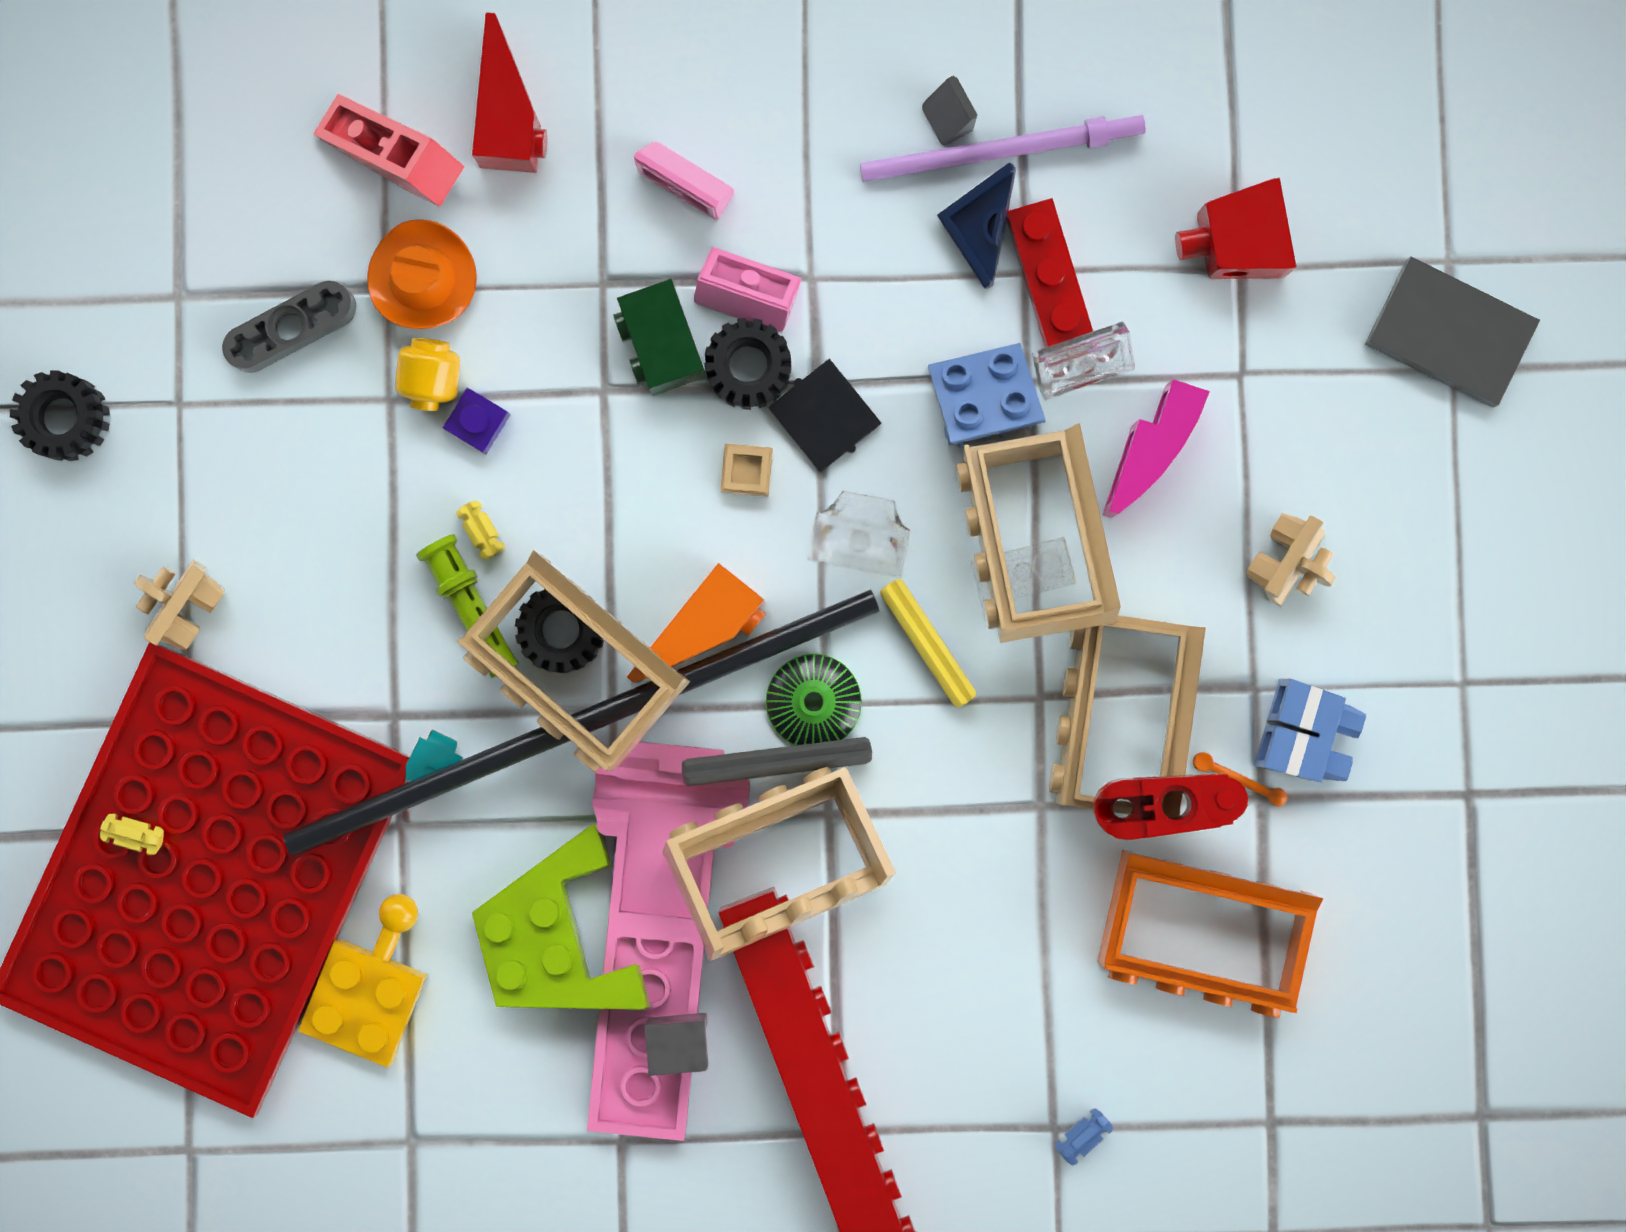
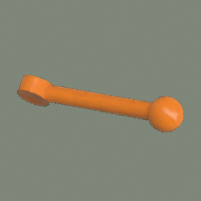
[1193,752,1287,807]

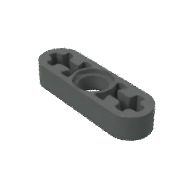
[222,281,356,373]

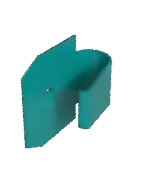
[406,729,463,781]

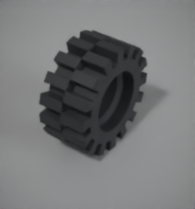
[704,318,791,410]
[10,370,110,461]
[515,589,605,673]

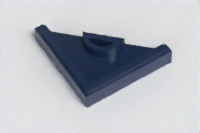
[937,162,1016,289]

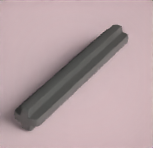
[681,737,872,786]

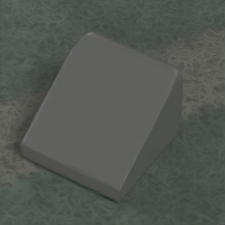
[922,75,978,145]

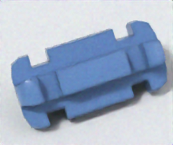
[1055,1108,1113,1166]

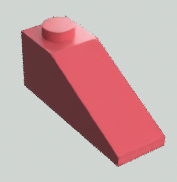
[313,94,465,207]

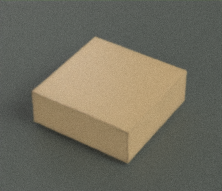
[720,444,773,497]

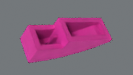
[1102,379,1210,518]

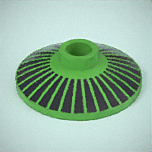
[766,654,862,746]

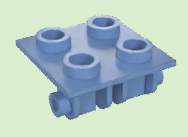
[928,343,1046,447]

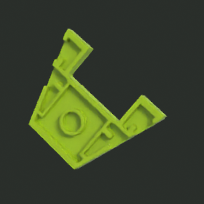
[472,824,651,1010]

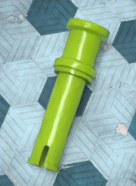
[416,534,519,678]

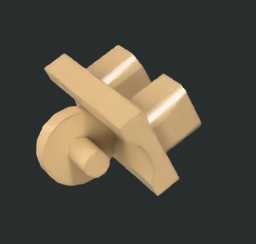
[1247,513,1336,607]
[134,559,225,651]

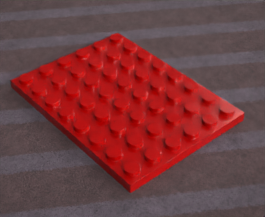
[0,642,410,1118]

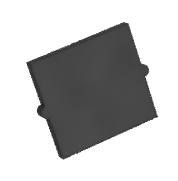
[768,358,882,473]

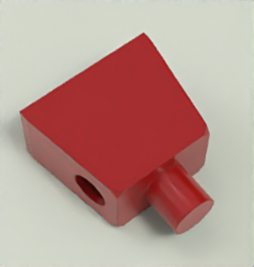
[1175,177,1297,279]

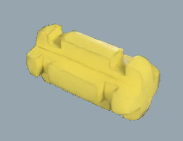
[456,500,505,560]
[100,814,164,855]

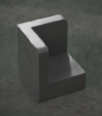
[645,1013,709,1076]

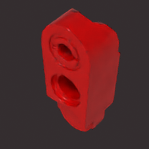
[1093,773,1249,840]

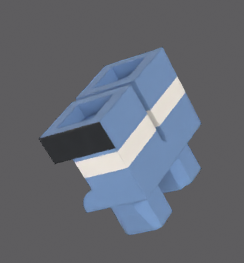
[1254,678,1366,783]

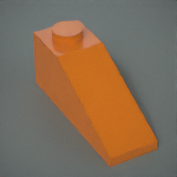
[627,563,766,683]

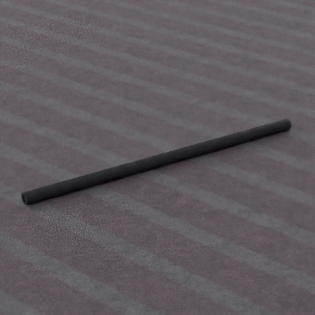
[283,589,880,857]

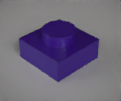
[442,387,511,455]

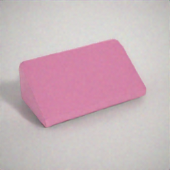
[634,142,734,220]
[694,247,802,333]

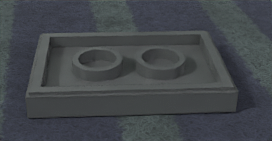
[1365,256,1540,408]

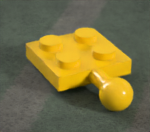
[298,894,428,1068]

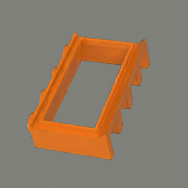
[1097,849,1324,1018]

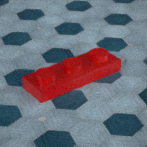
[1006,198,1094,351]

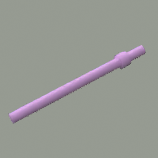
[860,115,1146,182]

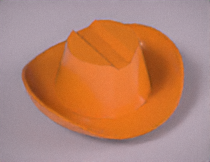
[367,219,477,329]

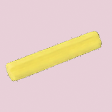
[880,579,976,707]

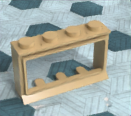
[956,423,1121,643]
[457,550,690,772]
[1049,615,1206,818]
[662,767,896,962]

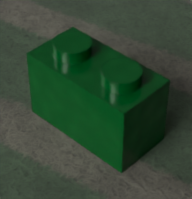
[613,278,707,396]

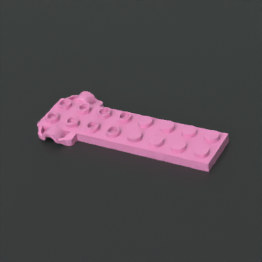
[587,742,750,1141]

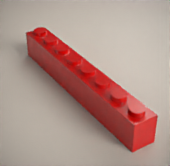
[718,887,916,1232]

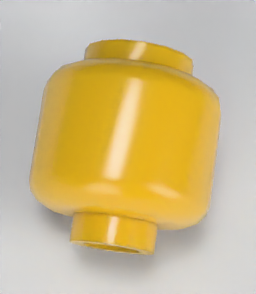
[395,338,460,411]

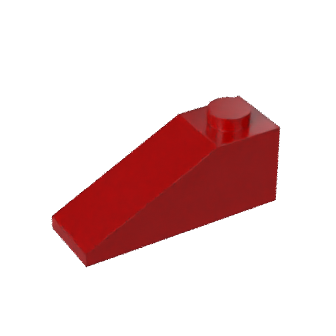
[472,12,547,173]

